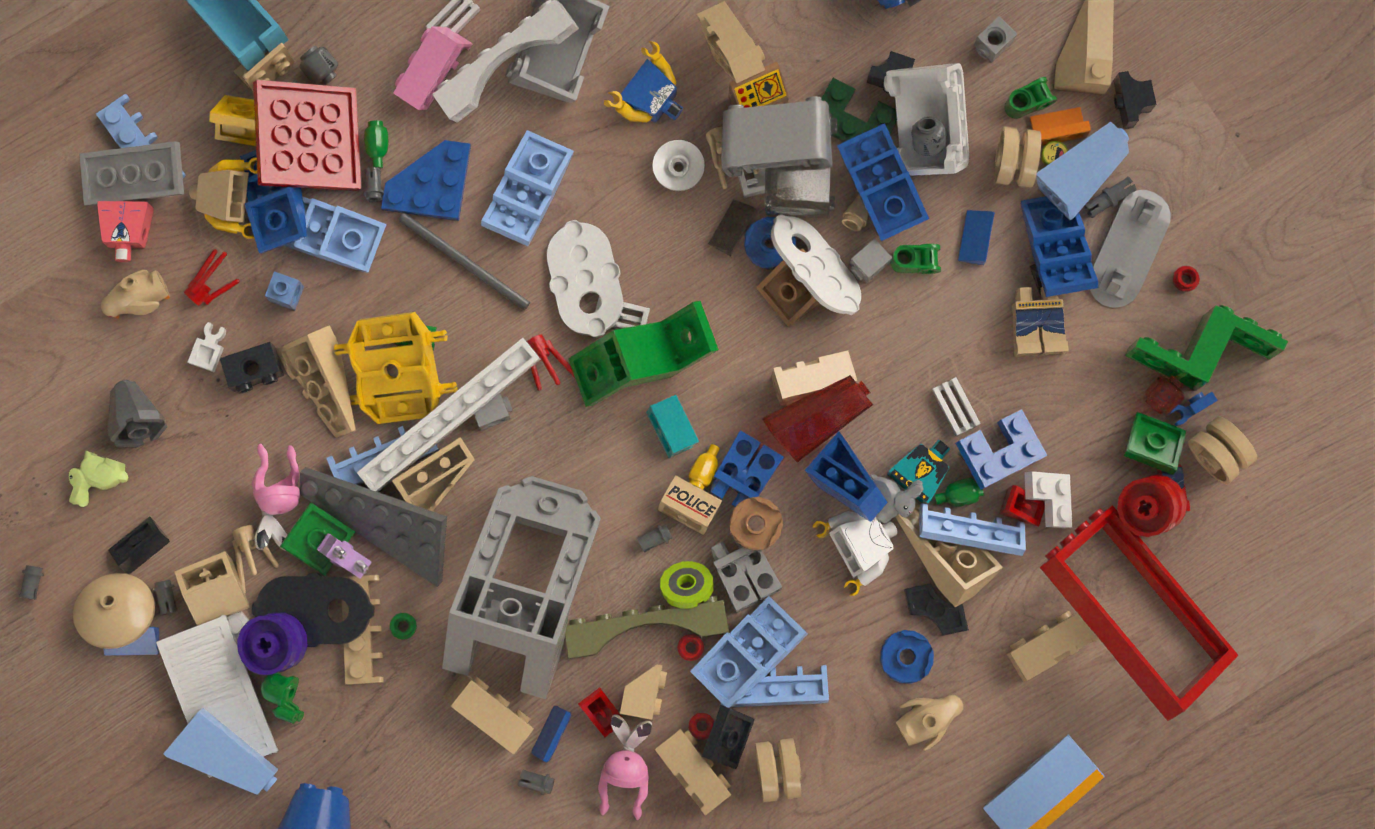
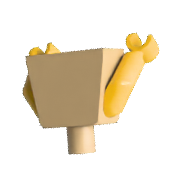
[189,158,257,239]

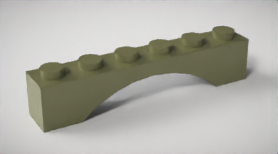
[565,596,729,659]

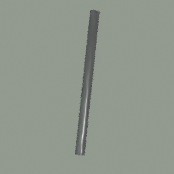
[399,213,530,310]

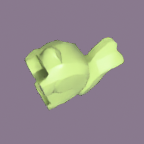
[69,451,129,507]

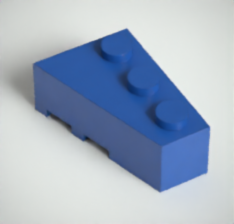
[805,431,888,522]

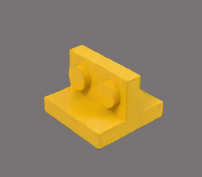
[209,95,256,146]

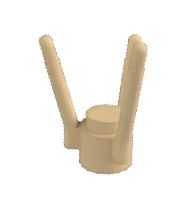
[706,127,759,189]
[232,525,279,593]

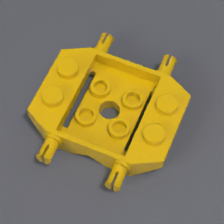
[334,312,458,424]

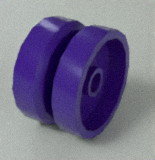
[237,613,307,675]

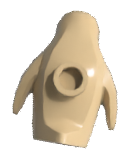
[101,270,170,319]
[896,695,963,751]

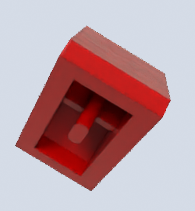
[999,485,1045,527]
[578,687,625,738]

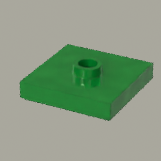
[1124,412,1187,475]
[280,502,355,576]

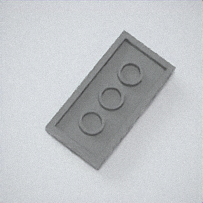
[79,141,184,206]

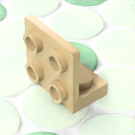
[234,43,294,92]

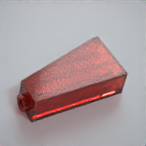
[762,375,873,463]

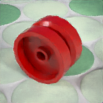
[1117,475,1187,537]

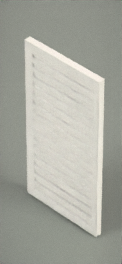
[156,615,278,778]

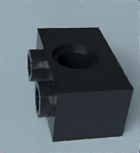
[219,342,284,394]

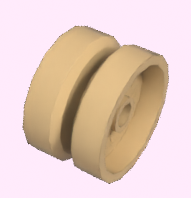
[994,126,1041,188]
[1188,416,1257,485]
[755,738,802,802]

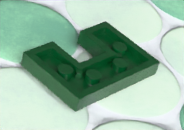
[821,77,897,142]

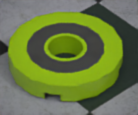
[660,561,714,609]

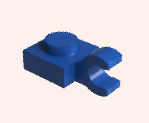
[1167,392,1218,426]

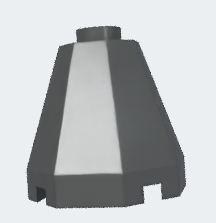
[107,380,167,447]

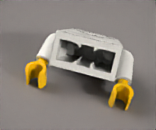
[813,511,897,596]

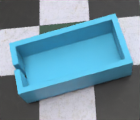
[186,0,289,71]

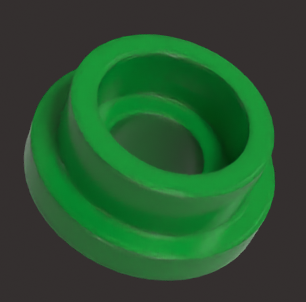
[390,613,417,640]

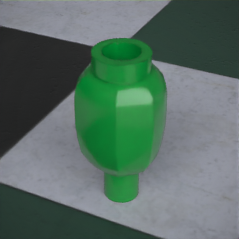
[364,120,389,169]
[935,478,984,507]

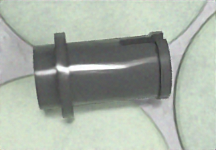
[363,167,384,202]
[637,524,672,553]
[19,565,44,600]
[153,580,177,615]
[518,769,555,795]

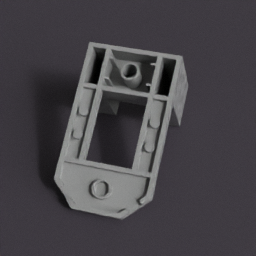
[442,476,601,699]

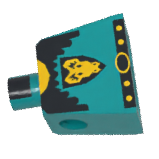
[887,440,950,504]

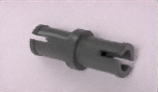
[1084,176,1137,218]

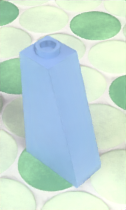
[1036,122,1129,220]
[164,708,278,795]

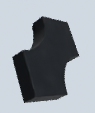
[904,583,969,636]

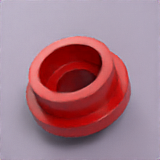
[1173,266,1200,292]
[677,634,704,661]
[688,713,714,740]

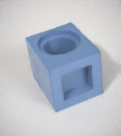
[265,272,304,311]

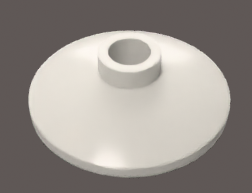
[653,140,705,191]

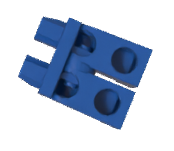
[710,430,784,507]

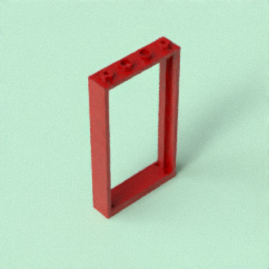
[1040,505,1239,721]

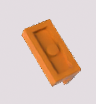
[1029,107,1091,146]

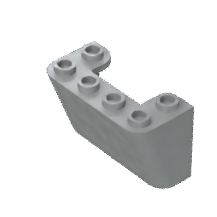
[505,0,610,103]

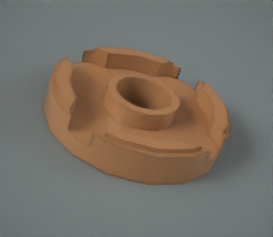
[729,497,783,551]

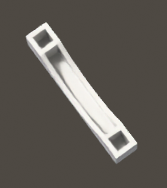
[432,0,579,123]

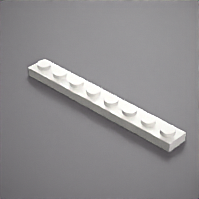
[357,338,541,492]

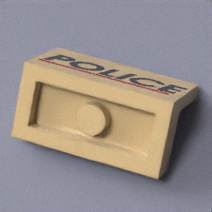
[658,475,722,535]

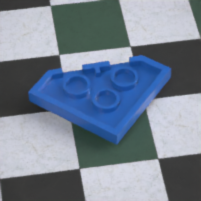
[381,140,471,221]

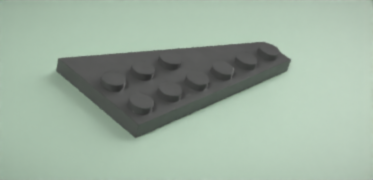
[299,467,447,587]

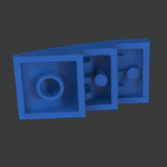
[837,123,929,241]
[240,150,307,254]
[1020,196,1098,297]

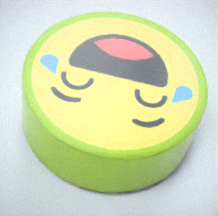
[1041,141,1068,166]

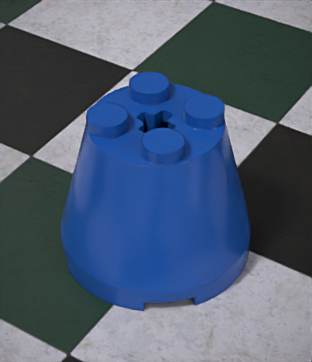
[277,783,351,829]

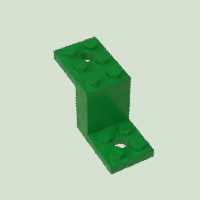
[568,301,719,407]
[1125,305,1288,391]

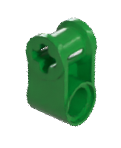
[1004,77,1057,119]
[890,244,941,274]

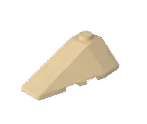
[1053,0,1114,95]
[276,325,356,438]
[896,502,1003,607]

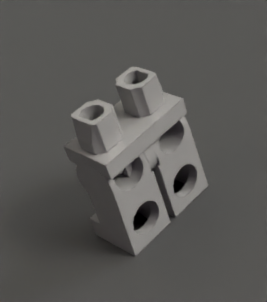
[711,538,782,613]

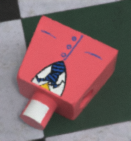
[97,201,154,262]

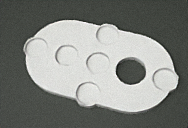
[771,214,861,315]
[547,220,623,338]

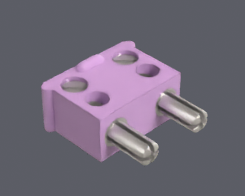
[317,533,371,579]

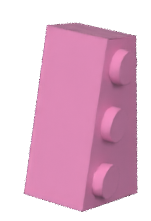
[393,26,473,110]

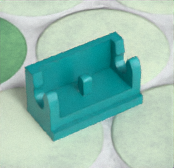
[646,395,699,459]

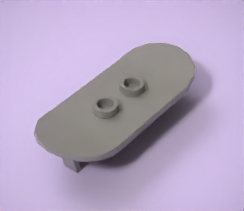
[1090,190,1171,308]

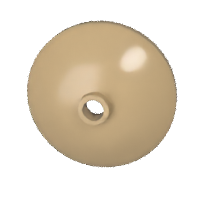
[73,573,155,649]

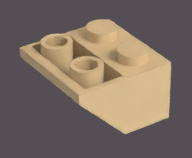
[174,551,250,626]
[620,664,667,720]

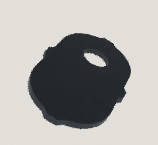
[252,573,375,647]

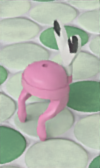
[252,444,300,551]
[598,715,652,820]

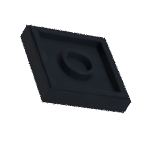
[702,705,755,769]

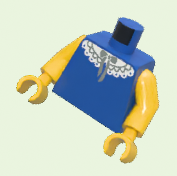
[604,41,683,123]

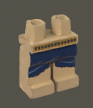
[1012,287,1069,357]

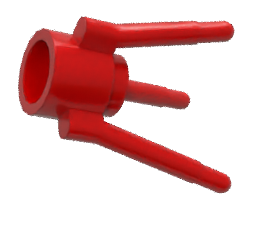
[184,249,240,306]
[526,334,575,391]

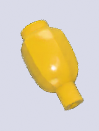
[688,444,720,490]

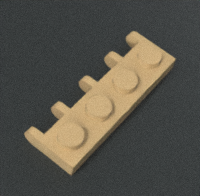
[342,575,384,685]

